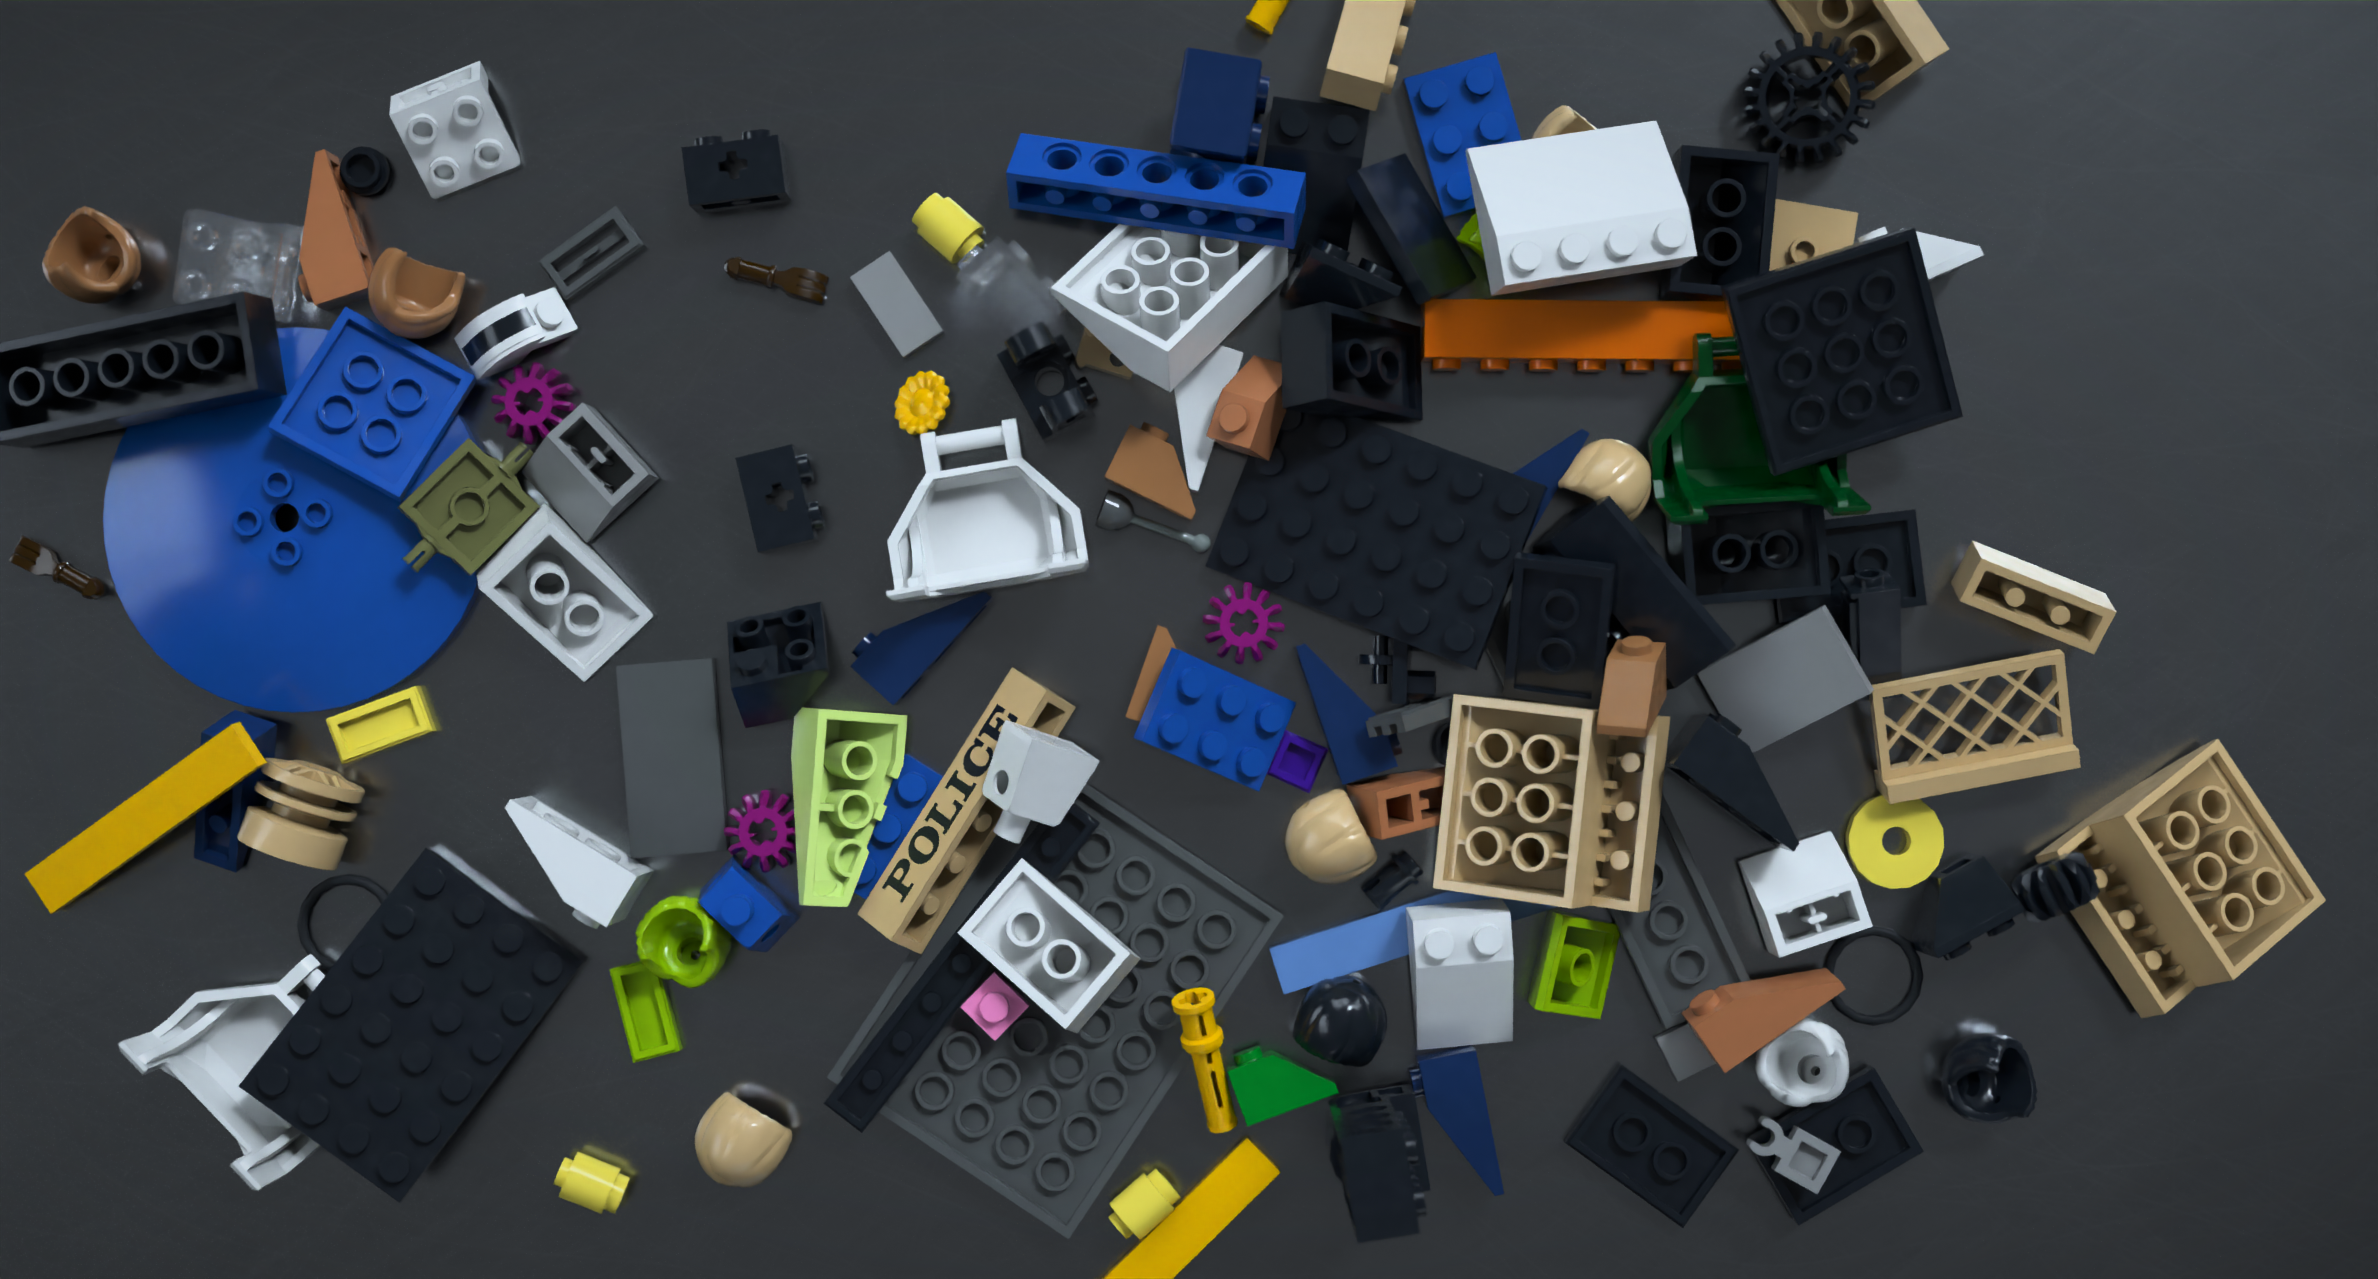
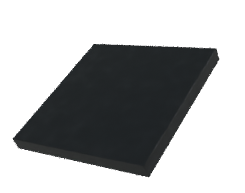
[1720,226,1963,476]

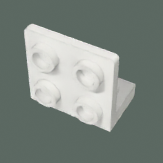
[389,61,520,199]

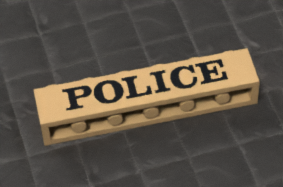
[857,667,1076,954]

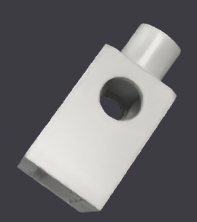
[982,720,1099,844]

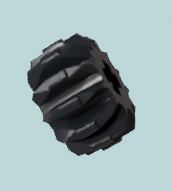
[2010,852,2100,922]

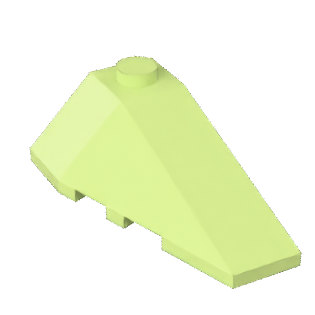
[791,707,908,907]

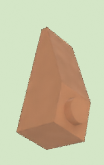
[298,149,374,311]
[1346,767,1446,840]
[1681,968,1846,1073]

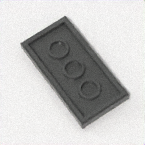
[616,658,729,858]

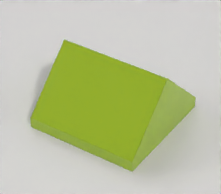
[1527,909,1620,1019]

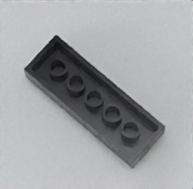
[0,291,287,448]

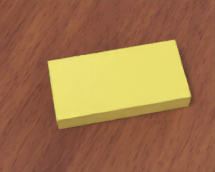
[326,686,437,764]

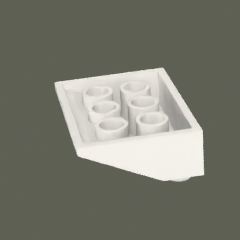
[1465,121,1697,296]
[1051,224,1288,392]

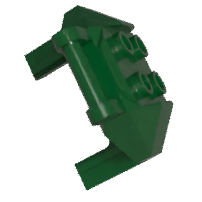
[1649,333,1871,525]

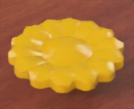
[894,370,950,435]

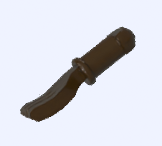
[724,257,829,304]
[9,535,105,600]

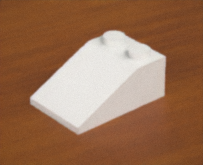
[476,503,654,682]
[505,796,654,929]
[958,858,1141,1033]
[1405,898,1514,1050]

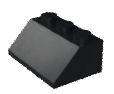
[1660,145,1780,301]

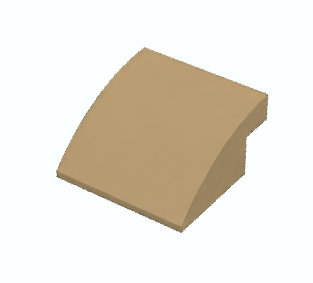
[1433,694,1670,913]
[2034,739,2326,1018]

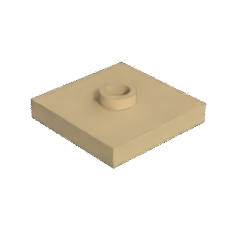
[1769,199,1858,271]

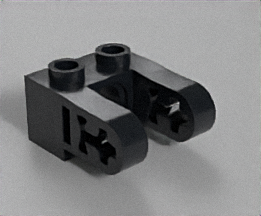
[996,322,1098,443]

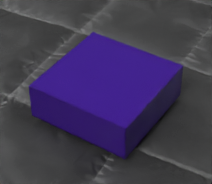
[1267,730,1329,793]

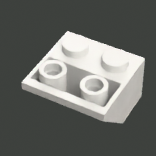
[1738,831,1873,958]

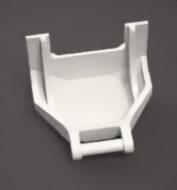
[886,418,1089,602]
[118,954,325,1191]

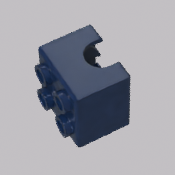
[1169,48,1270,164]

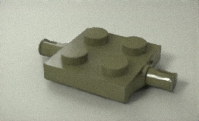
[397,438,540,576]

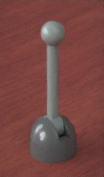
[1095,489,1211,553]

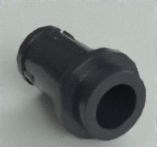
[1360,851,1424,911]

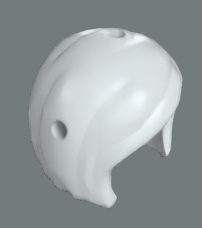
[1755,1018,1849,1107]

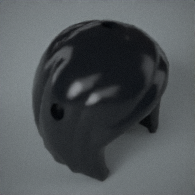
[1292,976,1388,1067]
[1942,1033,2038,1124]

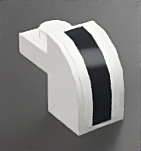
[454,287,578,380]

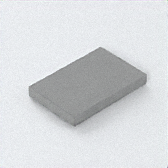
[1697,605,1874,753]

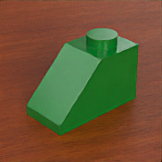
[1226,1046,1339,1127]

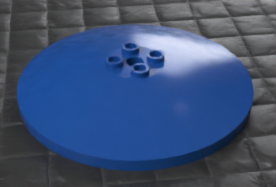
[103,327,480,713]

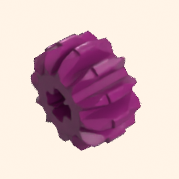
[491,362,576,445]
[1203,582,1285,664]
[724,790,796,873]

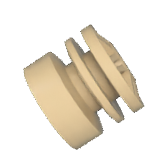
[237,758,365,870]

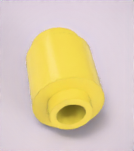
[912,193,985,264]
[554,1152,630,1214]
[1108,1168,1181,1240]

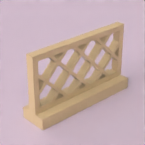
[1869,649,2081,804]

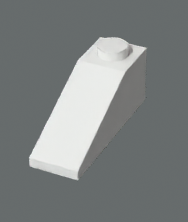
[1174,345,1243,494]

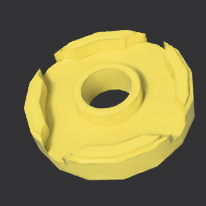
[1845,795,1944,889]

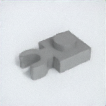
[1746,1116,1841,1195]

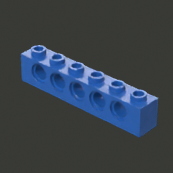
[1006,133,1306,249]

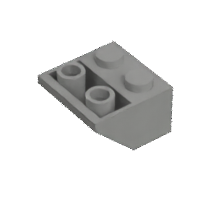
[522,402,659,543]

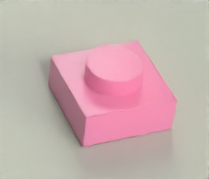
[960,970,1030,1041]

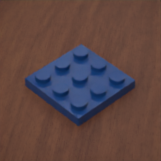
[267,306,476,503]

